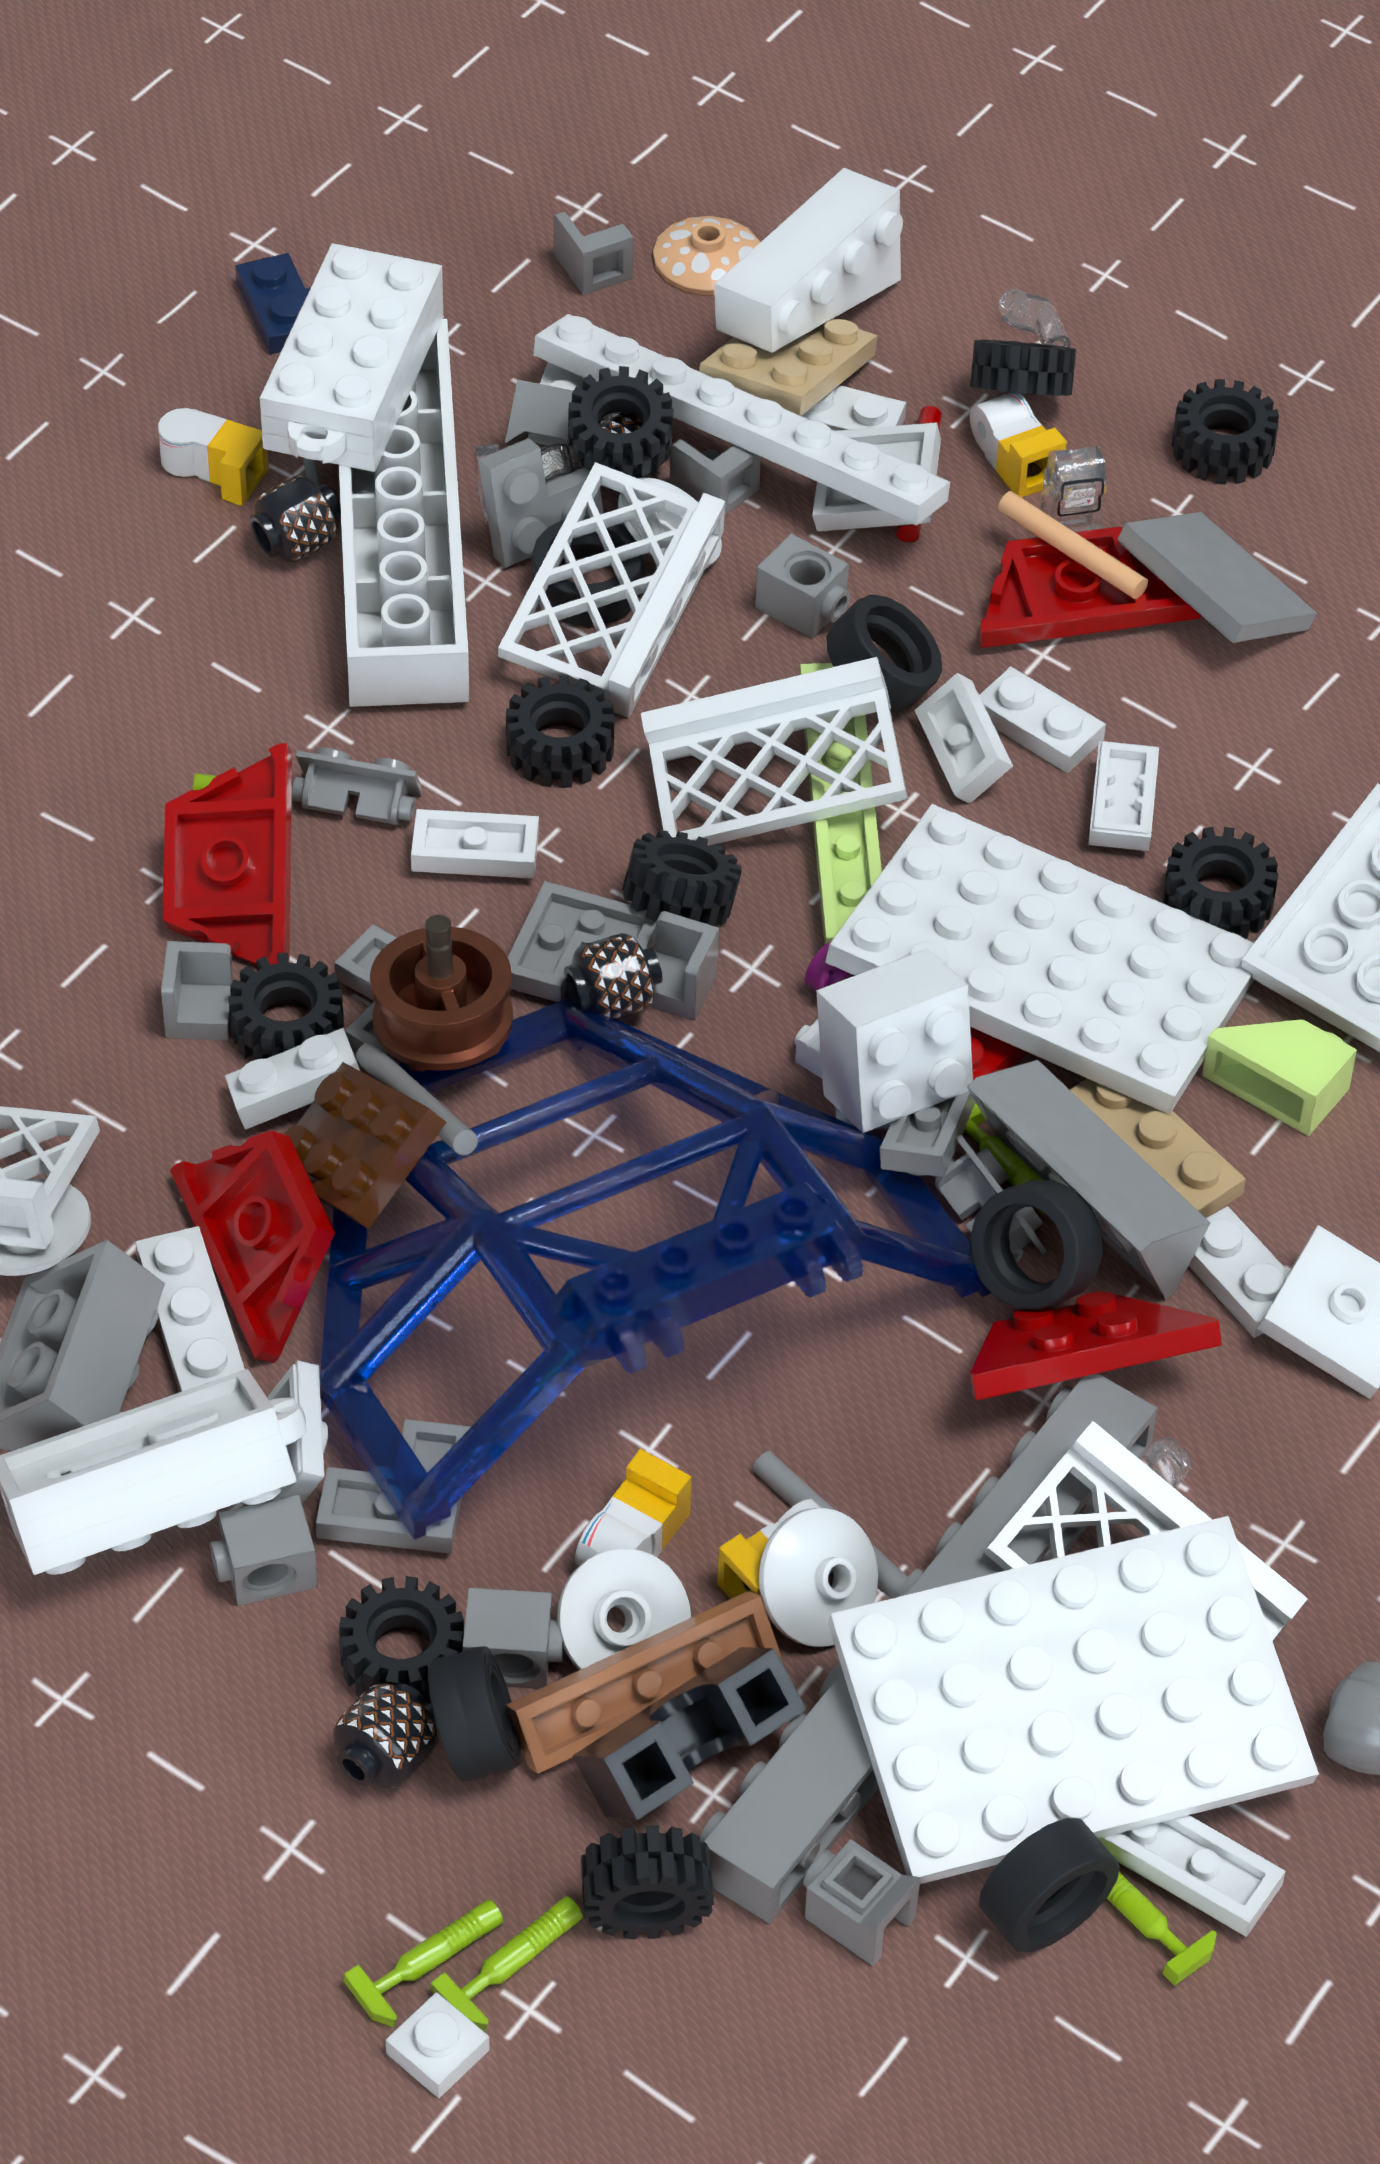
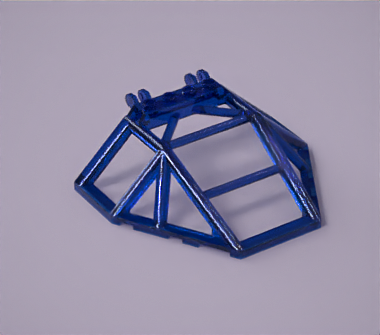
[320,999,991,1540]

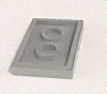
[1117,512,1317,643]

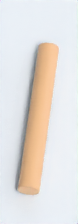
[998,491,1148,599]

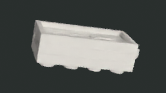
[260,243,443,472]
[0,1369,307,1575]

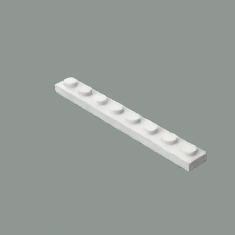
[533,314,950,526]

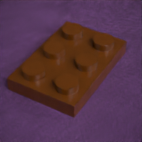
[284,1062,447,1229]

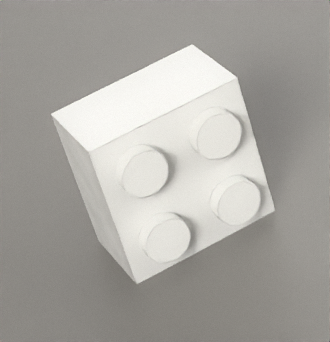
[816,948,973,1133]

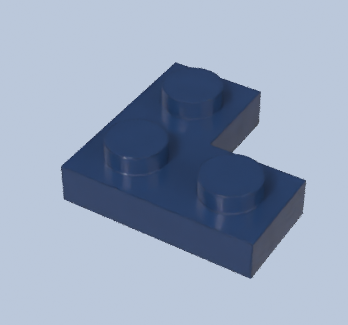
[235,253,311,355]

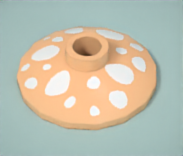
[653,216,760,296]

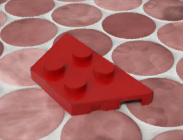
[979,526,1201,648]
[163,743,292,966]
[170,1130,335,1363]
[970,1292,1222,1400]

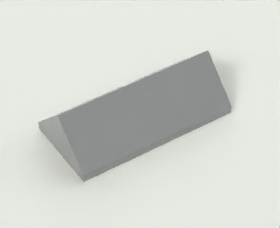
[967,1060,1210,1300]

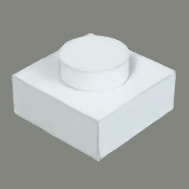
[385,1992,490,2099]

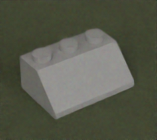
[0,1240,165,1451]

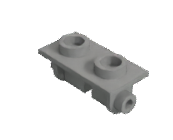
[292,747,423,825]
[935,1135,1047,1263]

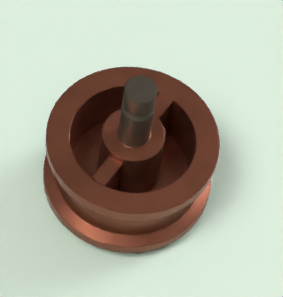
[370,915,513,1071]

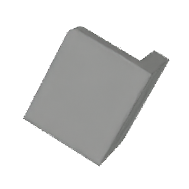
[554,212,633,295]
[670,439,761,515]
[650,911,719,1021]
[161,941,233,1041]

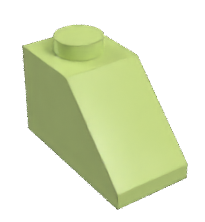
[1202,1019,1357,1137]

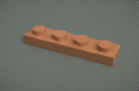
[506,1590,782,1774]

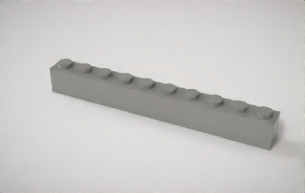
[700,1373,1158,1924]

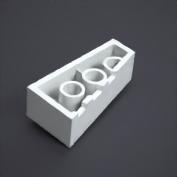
[714,168,903,353]

